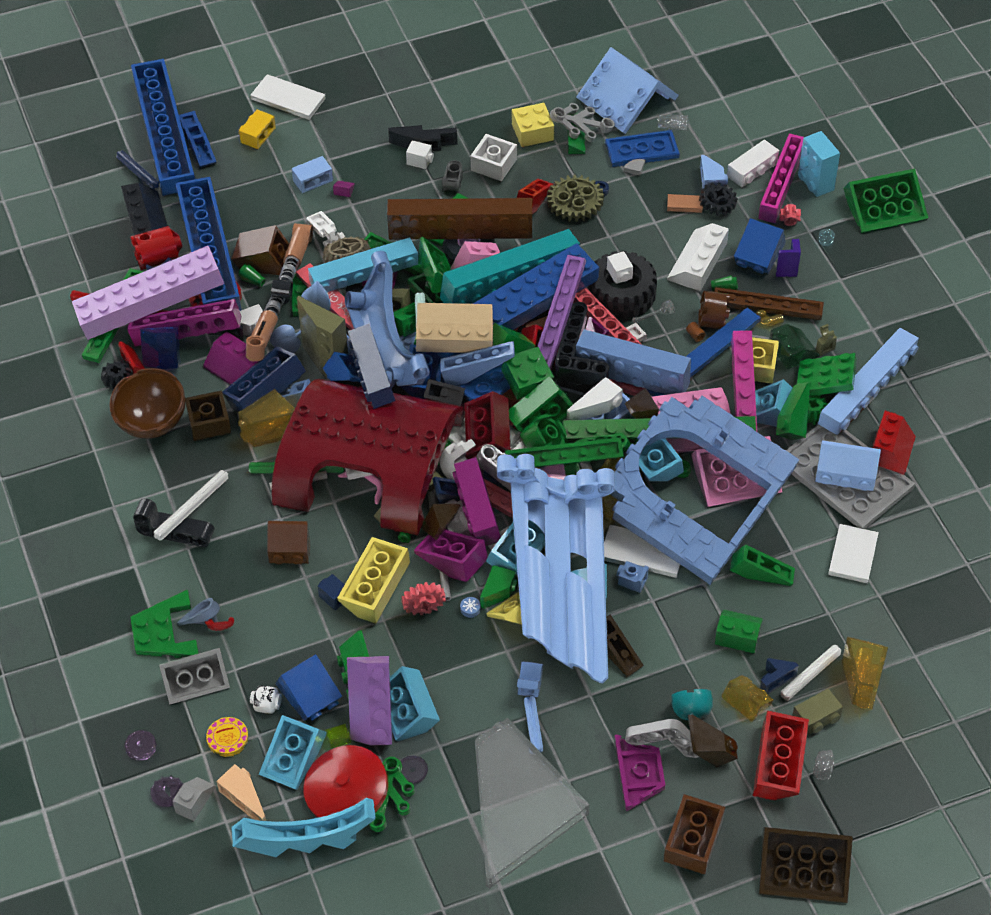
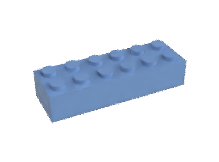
[576,329,691,395]

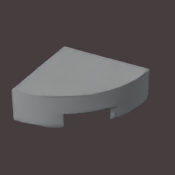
[624,159,645,176]

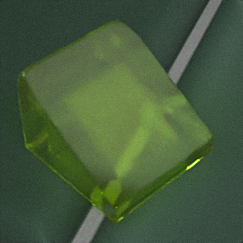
[325,724,351,748]

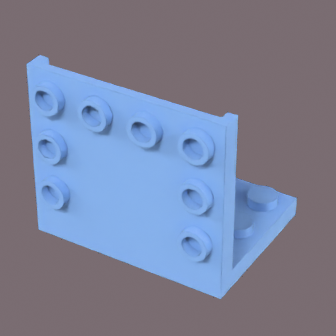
[576,47,679,134]

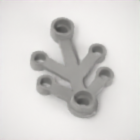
[550,103,615,142]

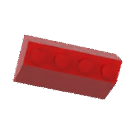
[752,710,809,800]

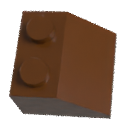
[268,521,311,564]

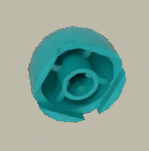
[671,689,713,722]

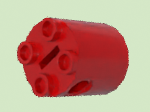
[130,226,182,270]

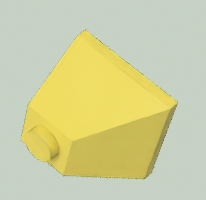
[486,592,522,625]

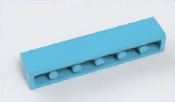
[308,237,418,293]

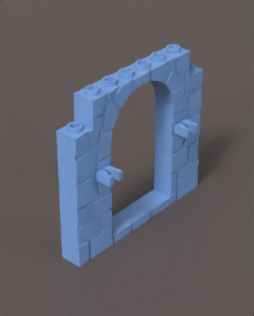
[610,396,799,585]

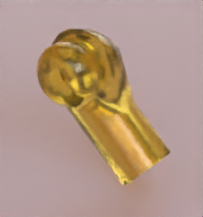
[756,310,784,326]

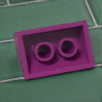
[203,331,265,385]

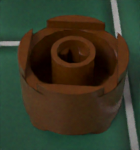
[698,291,730,329]

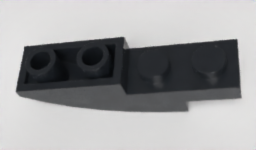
[388,125,458,151]

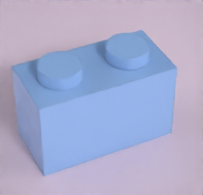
[292,156,333,193]

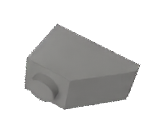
[173,777,216,821]

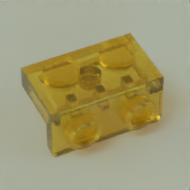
[722,675,773,721]

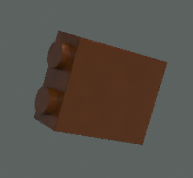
[232,225,289,275]

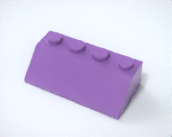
[347,656,392,745]

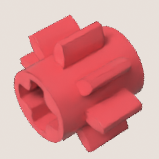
[779,204,801,226]

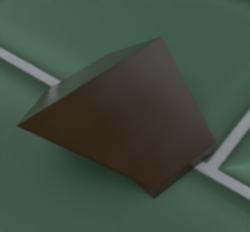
[625,388,659,419]
[421,503,461,540]

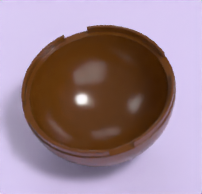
[109,368,185,439]

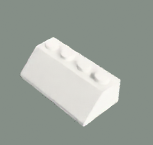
[667,223,729,291]

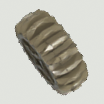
[323,236,371,263]

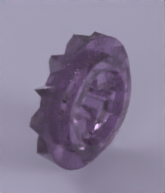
[151,775,183,807]

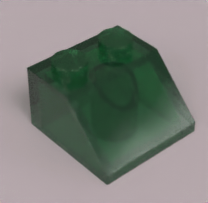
[770,324,820,369]

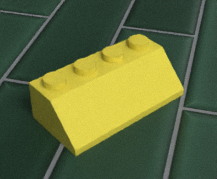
[337,537,410,624]

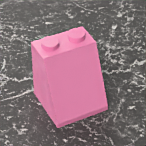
[451,241,500,270]

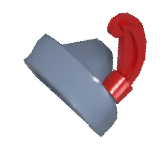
[176,598,235,631]

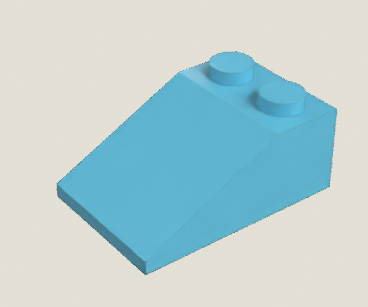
[259,715,327,790]

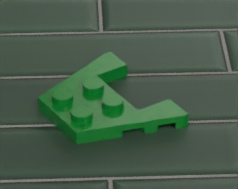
[131,590,199,658]

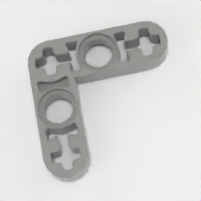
[625,719,699,758]

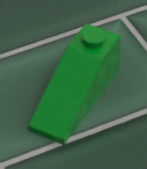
[776,382,810,440]
[730,544,795,586]

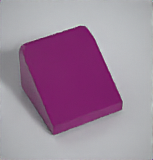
[333,181,355,197]

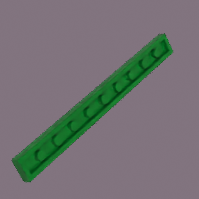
[563,416,756,441]

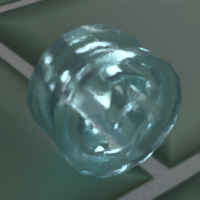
[818,229,835,246]

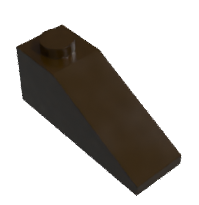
[606,614,644,677]

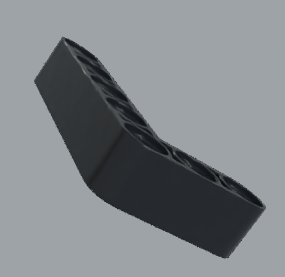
[555,302,609,386]

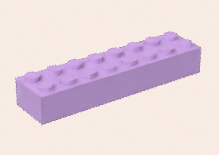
[72,246,224,340]

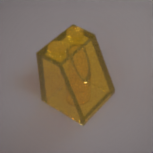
[238,389,295,447]
[842,637,888,709]

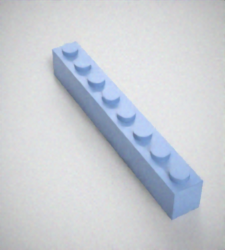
[818,328,919,435]

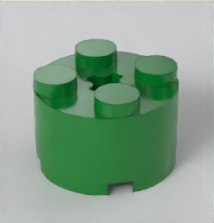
[520,414,567,448]

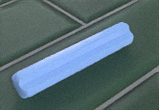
[524,696,543,753]

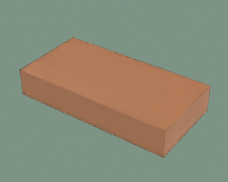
[667,194,703,213]

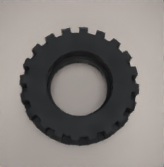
[588,251,657,319]

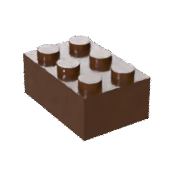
[664,794,725,874]

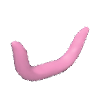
[338,472,383,505]

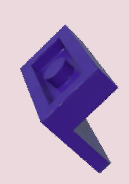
[776,239,801,277]

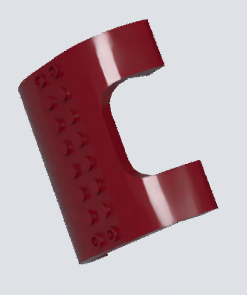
[272,379,465,535]

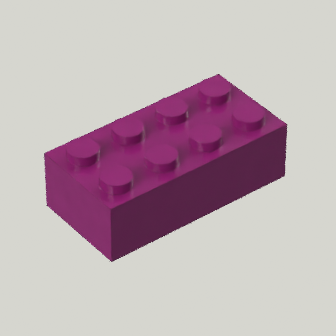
[452,457,501,546]

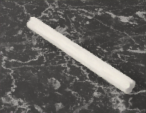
[154,470,228,541]

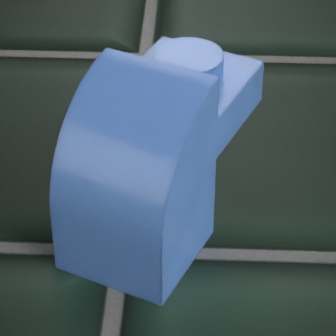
[517,661,543,697]

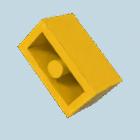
[239,109,276,149]

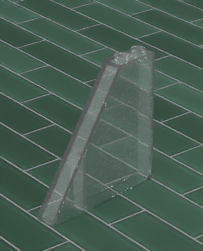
[475,718,589,889]

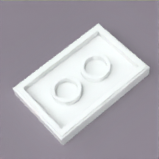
[828,524,879,584]

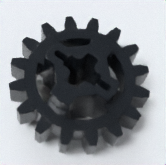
[699,183,738,216]

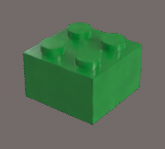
[501,347,554,400]

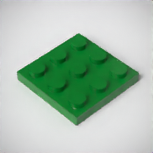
[797,353,857,396]

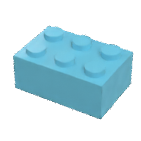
[798,131,840,197]

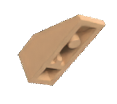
[217,764,266,821]

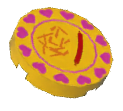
[206,717,249,757]

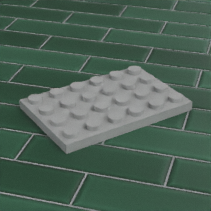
[786,425,915,529]

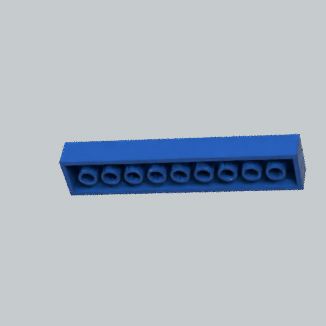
[131,59,195,196]
[176,177,242,311]
[436,243,599,359]

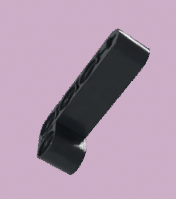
[133,498,215,547]

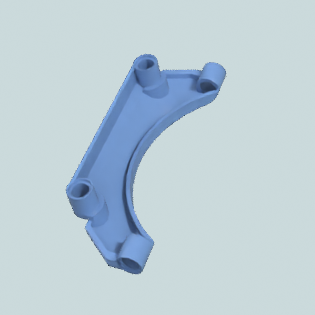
[345,251,430,388]

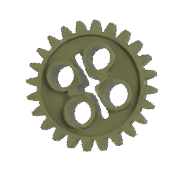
[547,175,604,222]

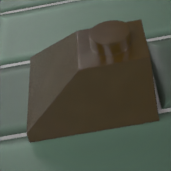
[688,714,738,767]

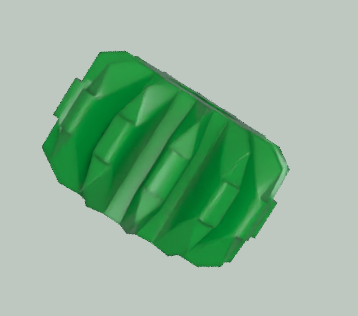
[807,395,828,425]

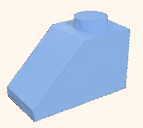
[700,155,728,189]

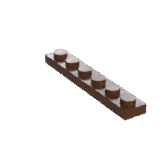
[715,287,824,320]

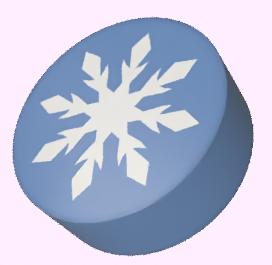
[460,597,480,618]

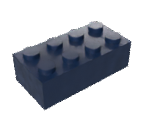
[222,346,306,418]

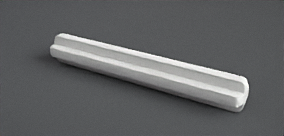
[780,645,841,701]

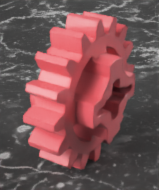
[401,582,446,615]

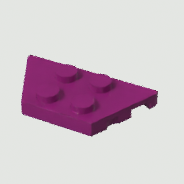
[614,735,666,811]

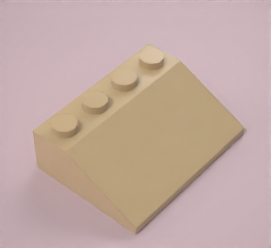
[416,303,493,353]

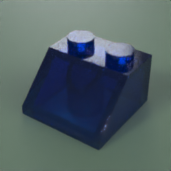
[140,327,180,369]

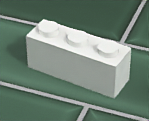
[727,140,779,188]

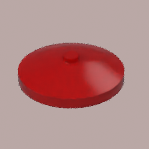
[303,745,388,818]

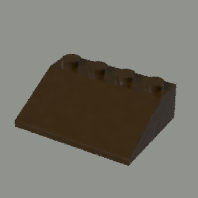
[759,827,853,903]

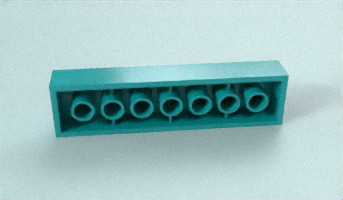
[440,229,580,304]

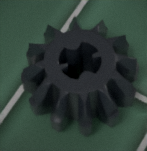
[101,360,133,391]

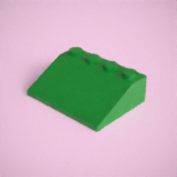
[843,169,928,233]

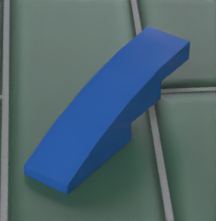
[179,111,216,168]

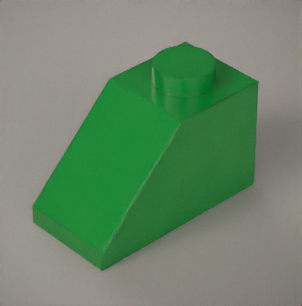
[480,565,518,609]

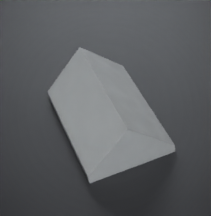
[159,648,230,704]

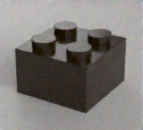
[185,390,231,441]

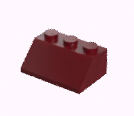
[464,391,511,457]

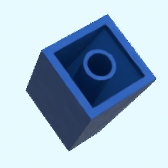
[734,218,786,274]
[275,654,342,721]

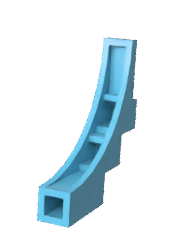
[232,798,375,857]

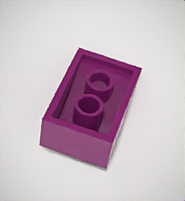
[414,530,488,582]

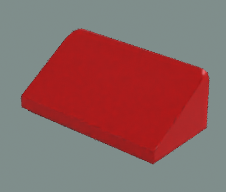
[118,341,145,374]

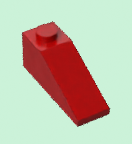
[517,179,553,214]

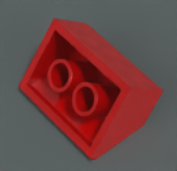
[872,410,916,475]

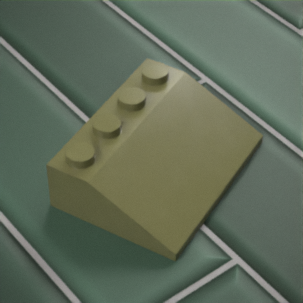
[297,296,348,378]

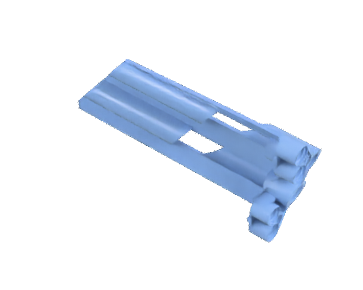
[497,454,615,684]

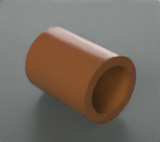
[686,322,706,342]

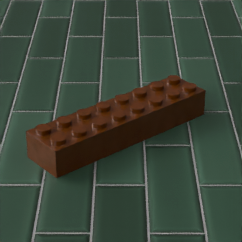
[387,198,532,240]

